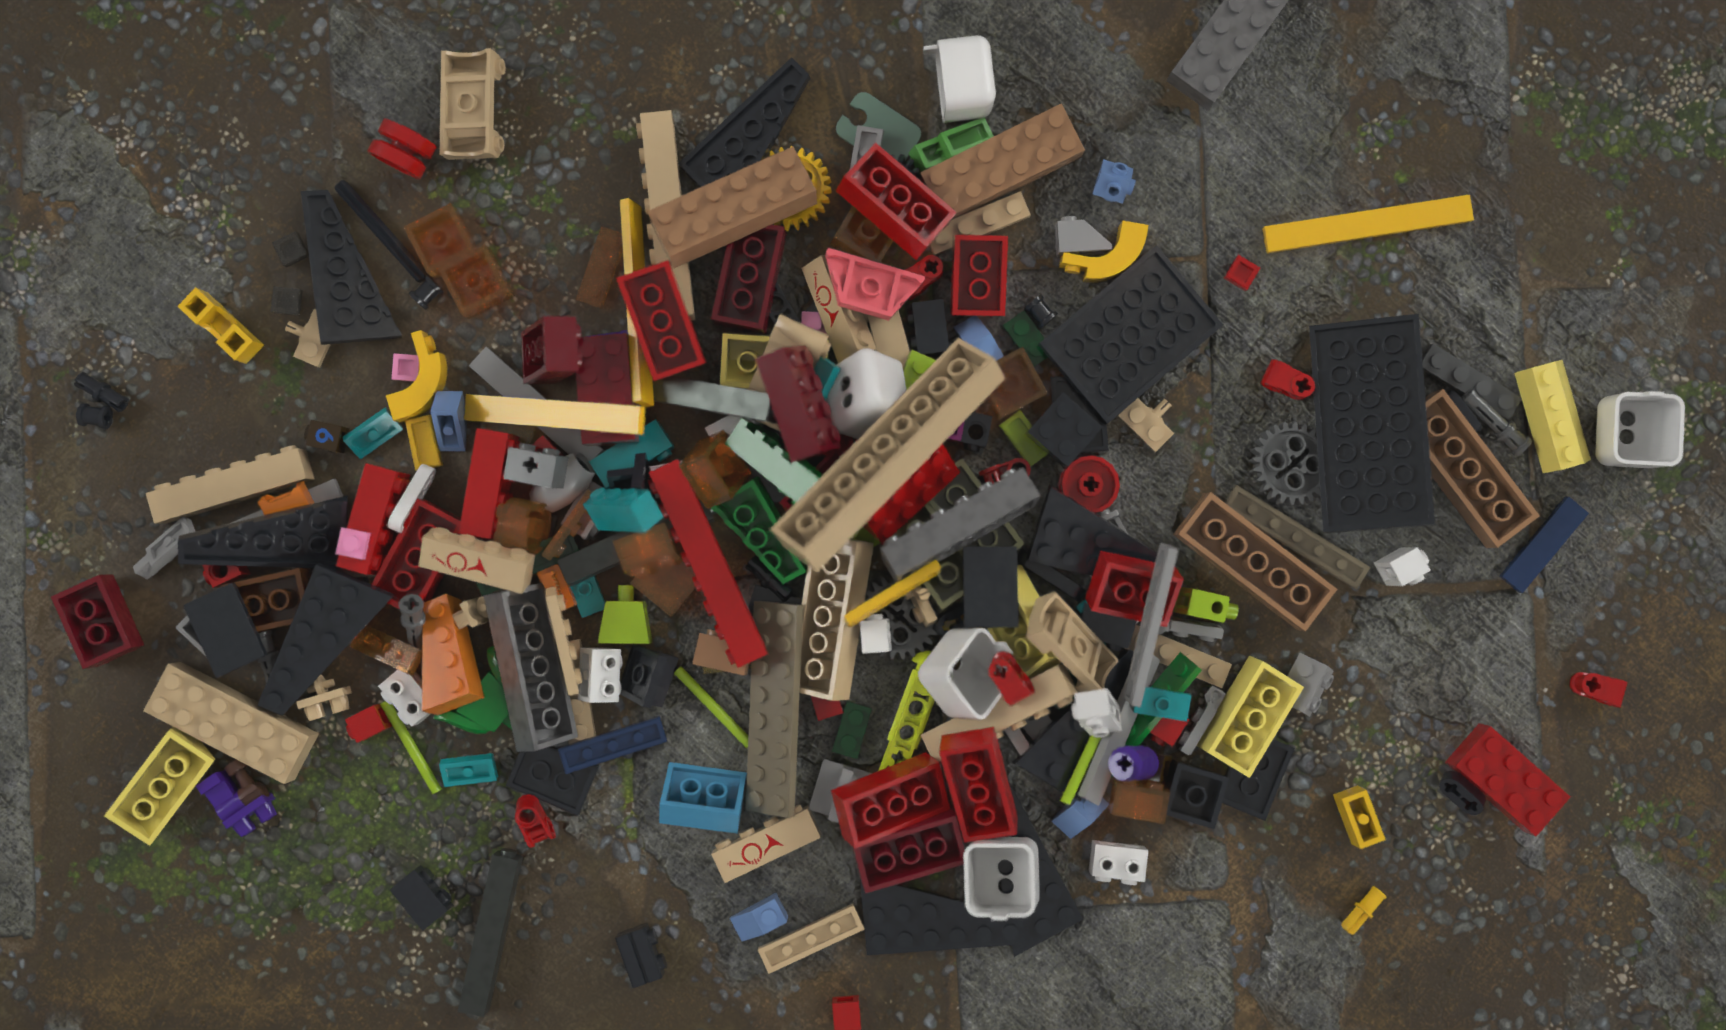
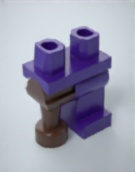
[196,759,277,837]

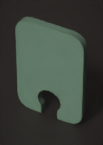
[836,92,921,163]

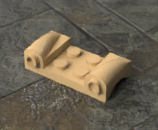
[440,48,506,160]
[747,314,832,431]
[1026,592,1118,693]

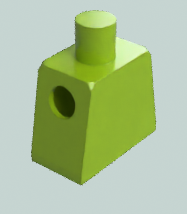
[598,585,652,644]
[1173,587,1239,623]

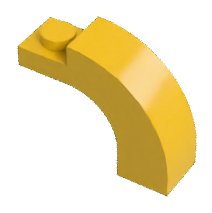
[1059,221,1149,283]
[386,330,447,423]

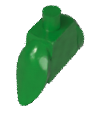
[433,645,512,734]

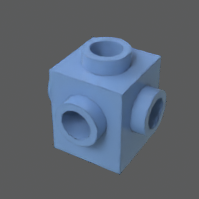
[1093,159,1136,204]

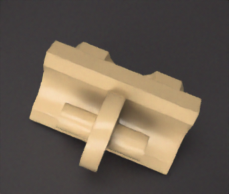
[452,596,489,629]
[296,675,352,721]

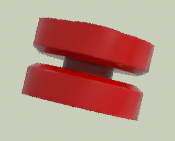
[367,118,437,180]
[1058,455,1120,513]

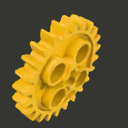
[770,146,832,231]

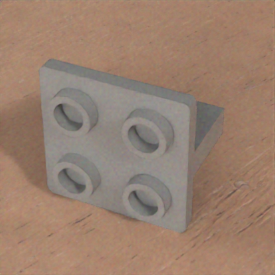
[809,759,872,823]

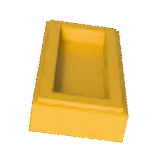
[405,415,443,471]

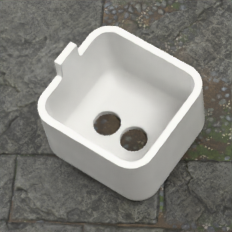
[923,35,996,123]
[826,348,907,440]
[1595,391,1685,468]
[918,628,1013,719]
[964,837,1040,920]

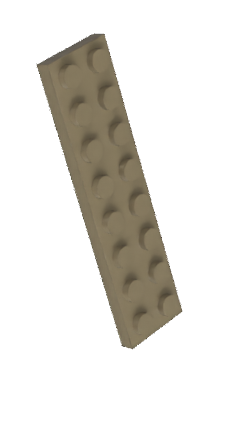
[746,601,803,818]

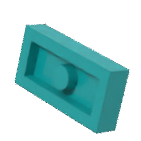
[343,407,403,459]
[439,753,498,787]

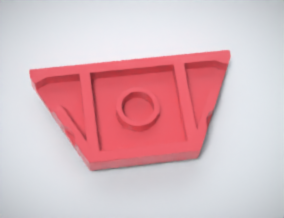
[825,248,925,321]

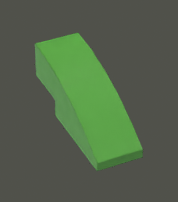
[909,118,994,176]

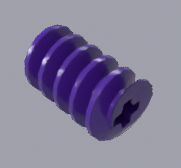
[1108,746,1159,781]

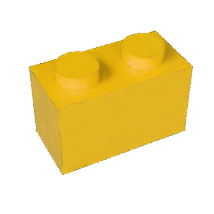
[1333,785,1385,849]

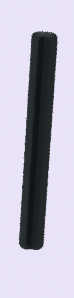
[334,180,429,283]

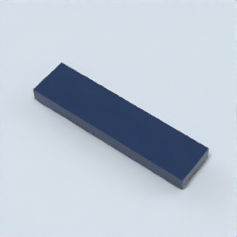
[1499,497,1589,593]
[558,715,667,774]

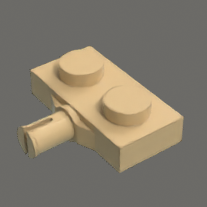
[285,309,330,368]
[1118,398,1174,452]
[904,585,937,628]

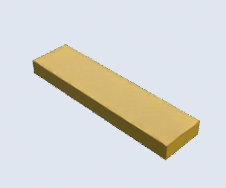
[843,560,941,628]

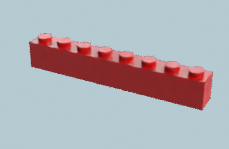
[648,459,769,668]

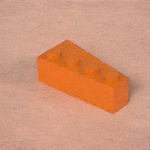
[422,594,485,715]

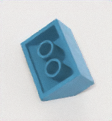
[659,762,747,834]

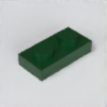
[1002,310,1048,369]
[832,701,872,759]

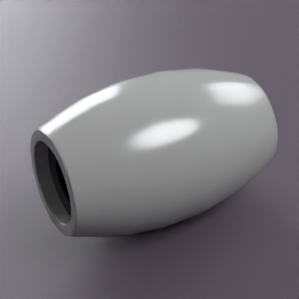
[529,452,595,514]

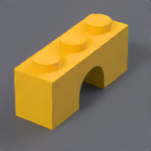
[177,287,264,364]

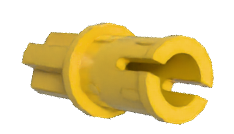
[1341,886,1387,935]

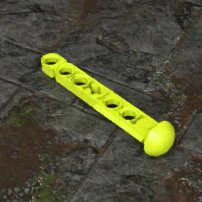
[878,651,935,771]

